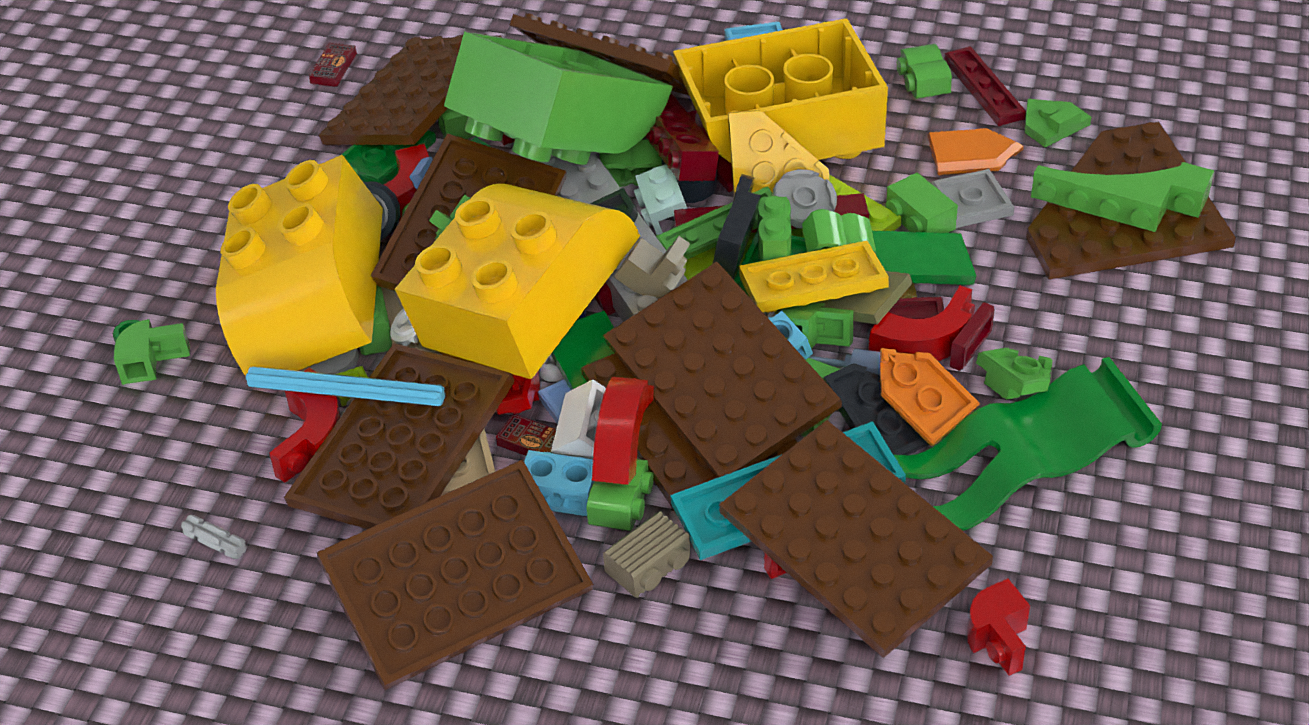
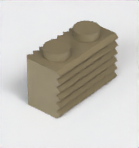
[603,511,690,597]

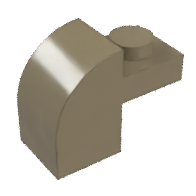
[614,236,690,298]

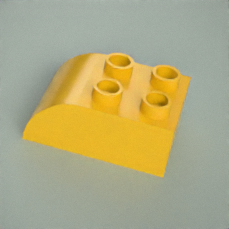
[673,18,888,163]
[216,155,383,376]
[395,184,640,379]

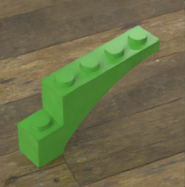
[1031,162,1214,232]

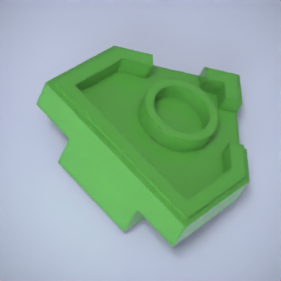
[1025,99,1091,148]
[976,348,1053,400]

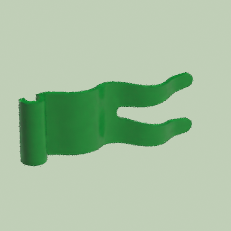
[894,357,1162,531]

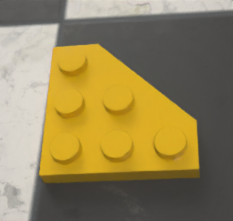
[728,110,829,195]

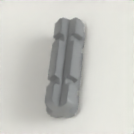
[181,515,247,559]

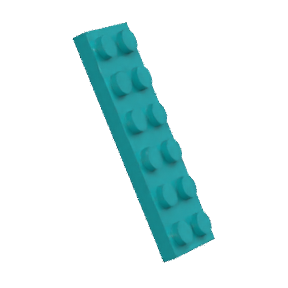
[670,422,906,560]

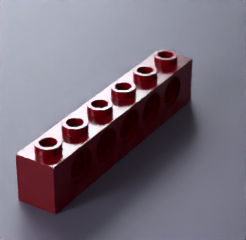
[645,93,719,181]

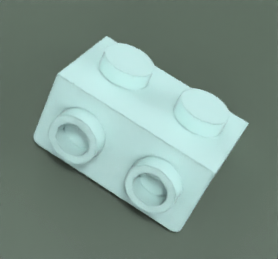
[634,164,687,235]

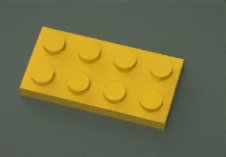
[739,241,889,312]

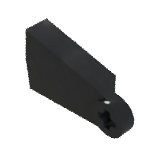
[713,174,761,280]

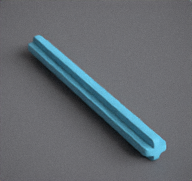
[246,366,445,406]

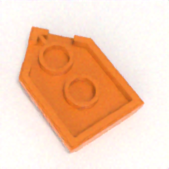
[928,128,1024,175]
[880,348,980,446]

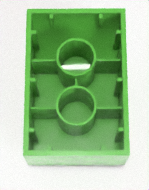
[444,31,673,165]

